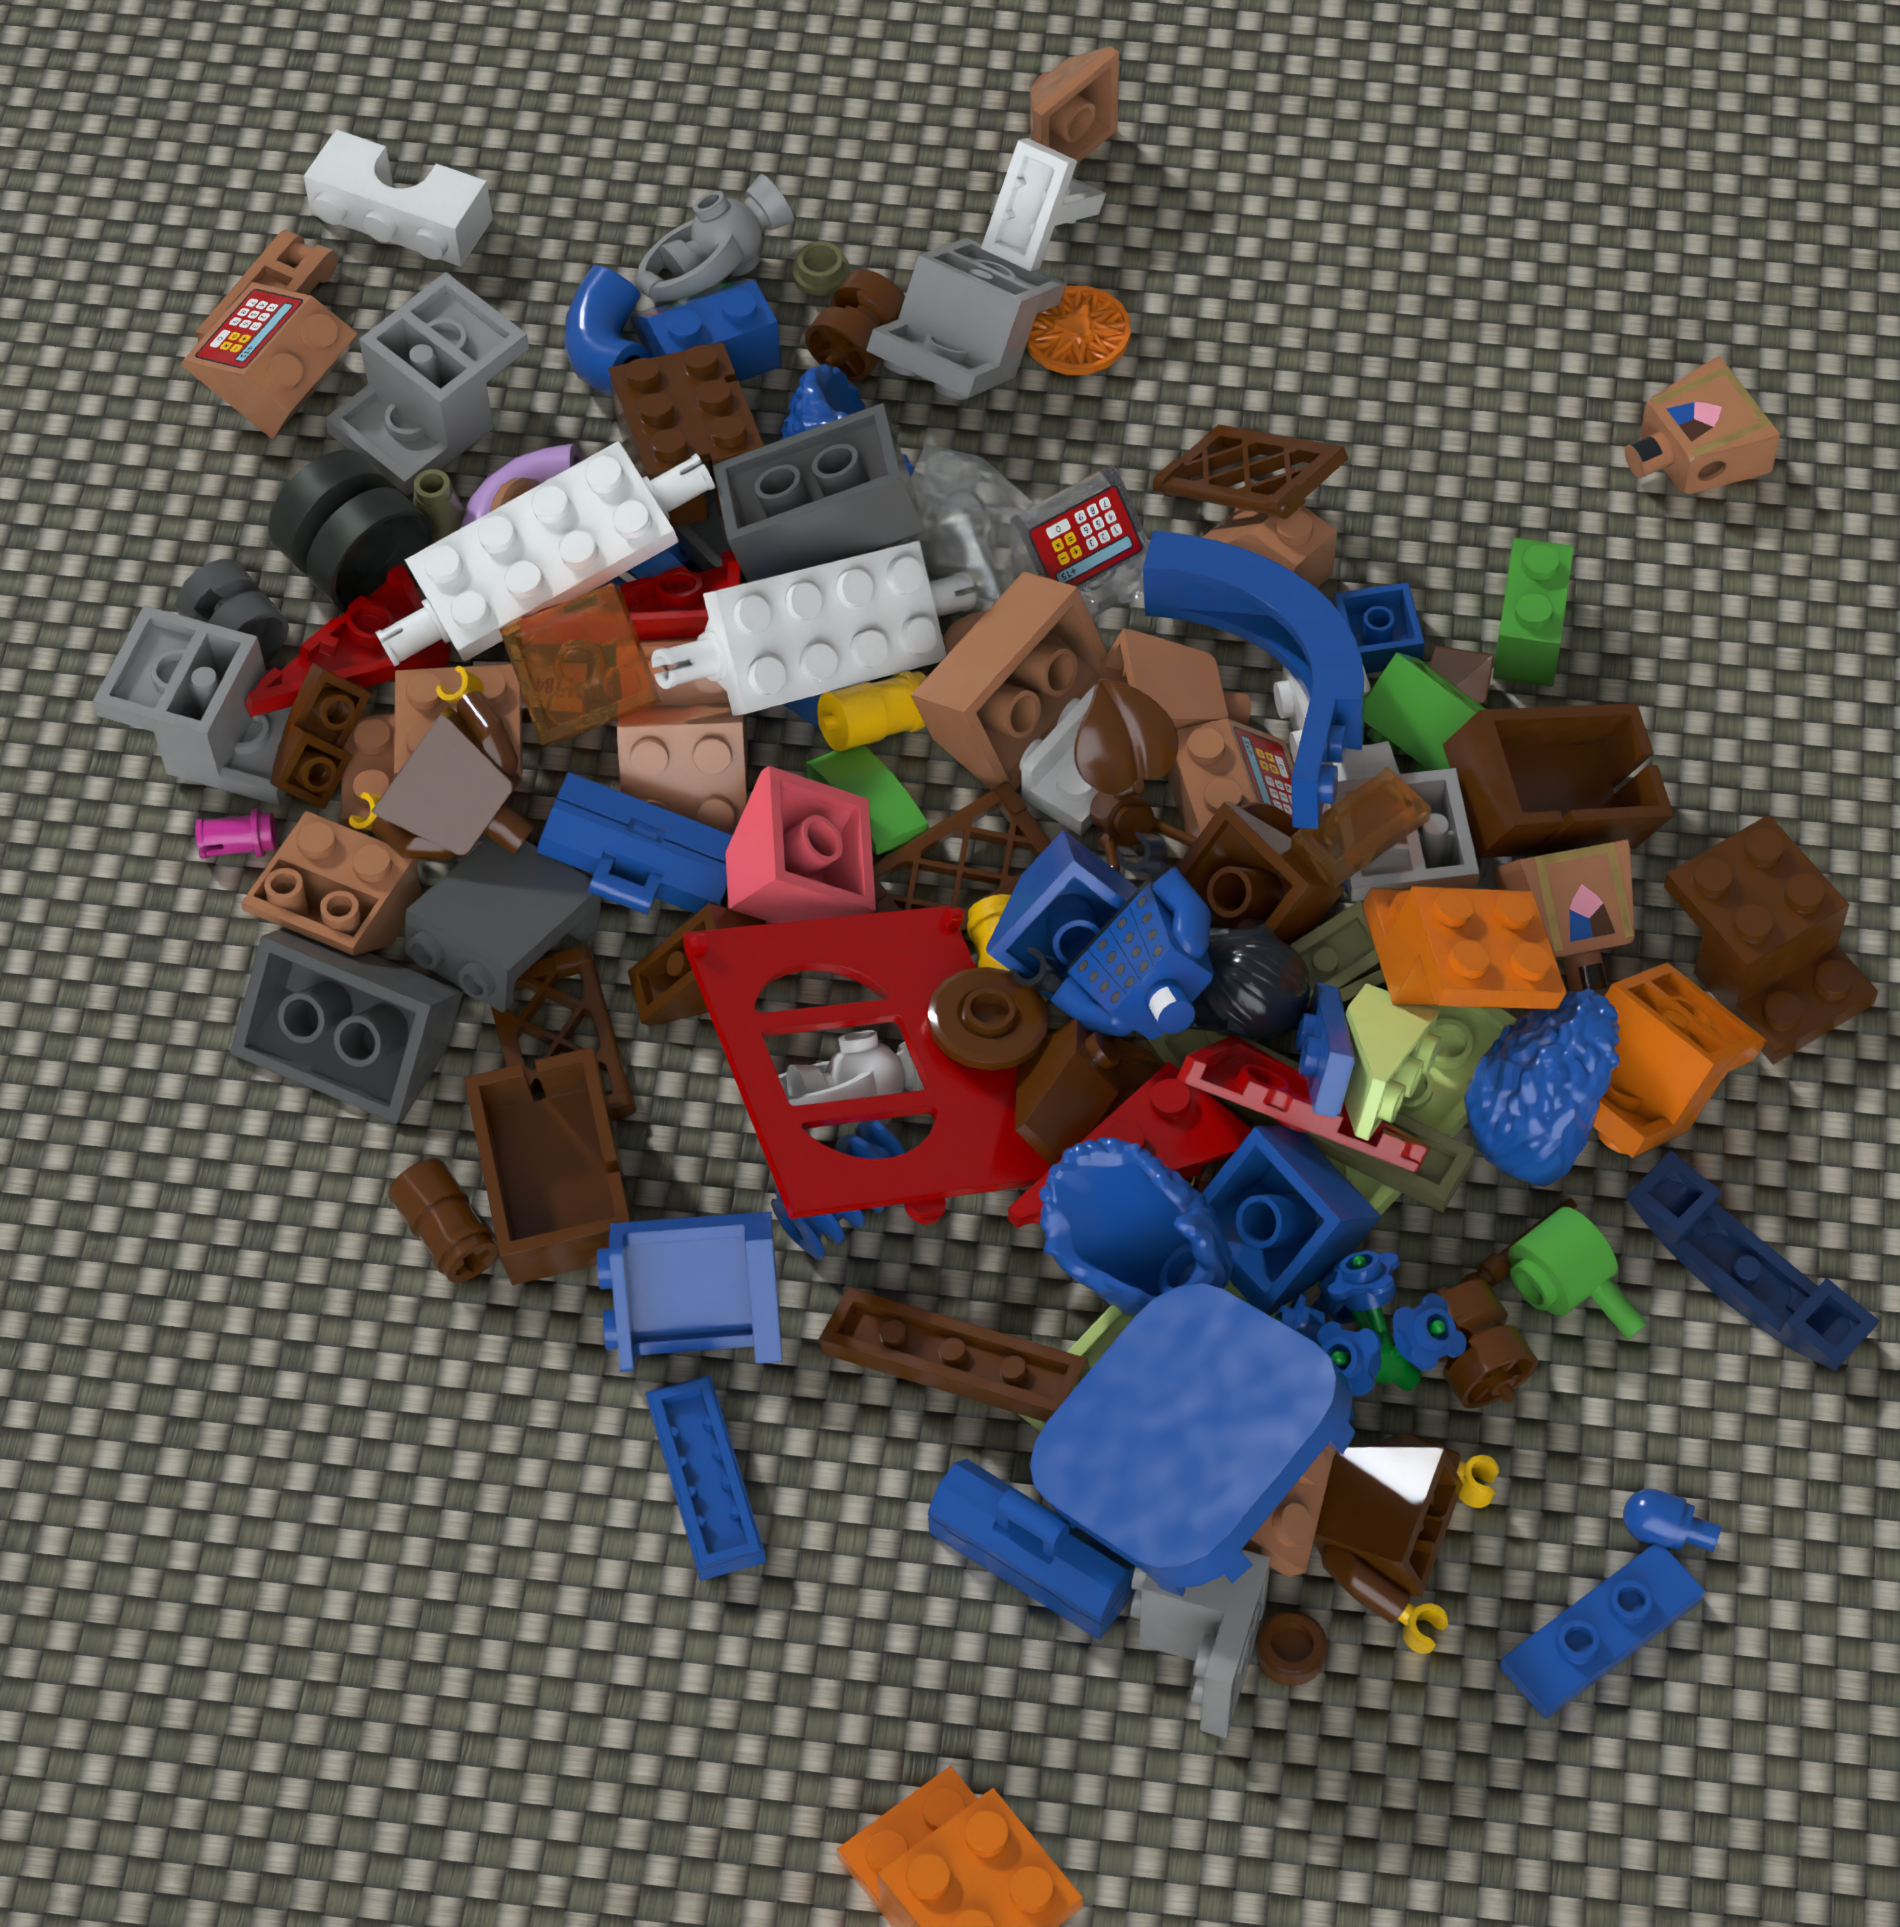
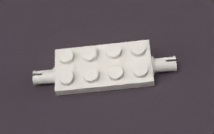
[375,441,716,666]
[651,541,977,716]

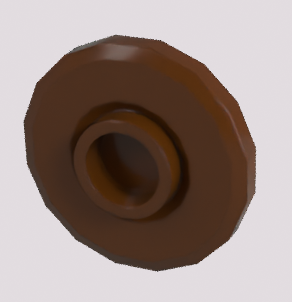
[927,967,1050,1071]

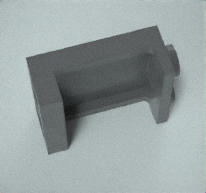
[404,838,601,1012]

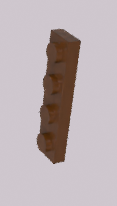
[818,1287,1090,1422]

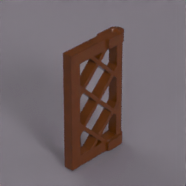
[1153,424,1348,519]
[873,781,1052,935]
[491,946,637,1121]

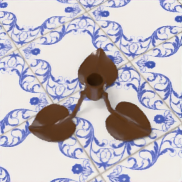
[1074,678,1311,873]

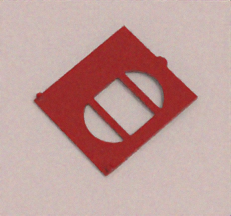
[683,906,1052,1225]

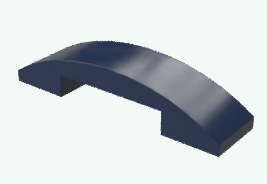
[1627,1150,1880,1371]

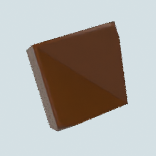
[1430,646,1495,709]

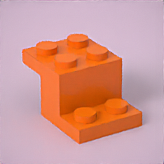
[1362,886,1567,1009]
[1593,962,1767,1158]
[837,1766,1083,1927]

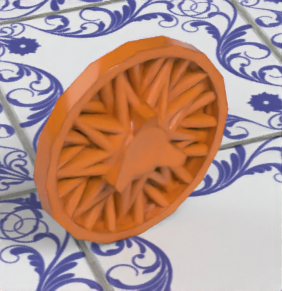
[1026,285,1131,375]

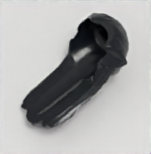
[1187,924,1310,1040]

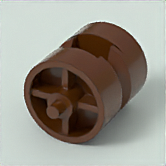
[805,269,905,381]
[1435,1280,1538,1409]

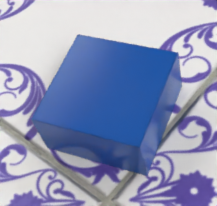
[1333,583,1425,674]

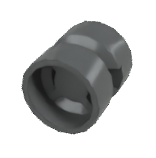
[176,559,289,664]

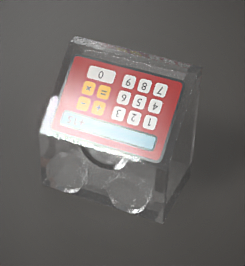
[1010,464,1150,620]

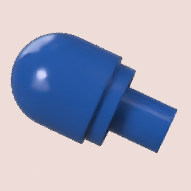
[1623,1488,1721,1552]

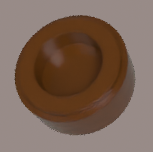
[1256,1611,1327,1686]

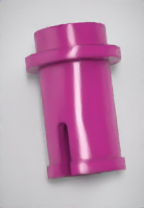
[195,808,278,859]

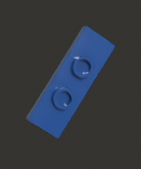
[1294,982,1355,1118]
[645,1374,766,1581]
[1499,1543,1705,1720]

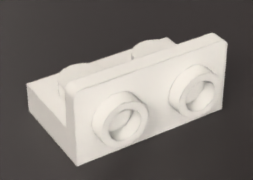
[1019,685,1099,836]

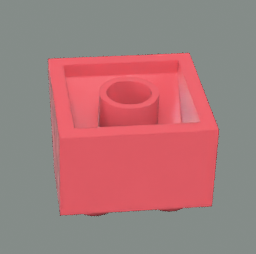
[725,766,876,923]

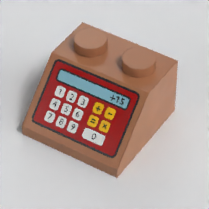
[181,282,358,439]
[1166,718,1320,849]

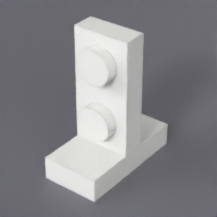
[981,138,1106,271]

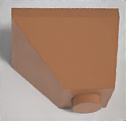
[1029,46,1119,164]
[1202,505,1337,645]

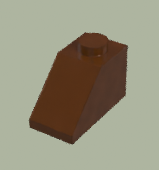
[628,903,766,1026]
[1015,1018,1120,1166]

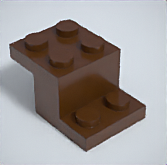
[1664,814,1878,1065]

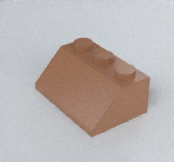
[911,571,1108,790]

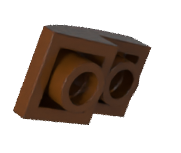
[270,663,372,810]

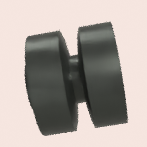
[268,450,433,612]

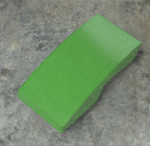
[806,746,929,855]

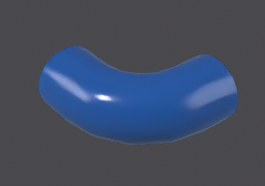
[564,265,652,397]

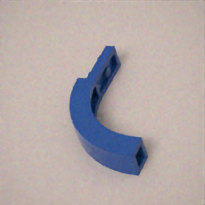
[1143,531,1364,829]

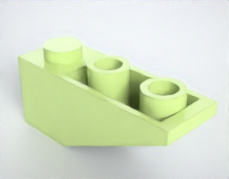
[1344,983,1441,1141]

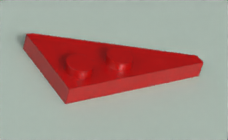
[522,550,742,645]
[244,564,451,717]
[1176,1035,1431,1172]
[1008,1062,1252,1228]

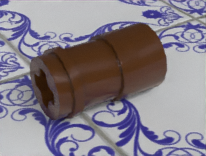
[388,1158,499,1283]

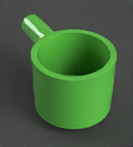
[1508,1207,1648,1340]

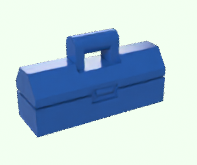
[536,772,733,915]
[928,1459,1136,1640]

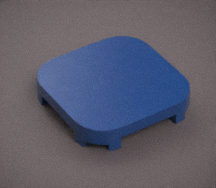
[1030,1283,1356,1597]

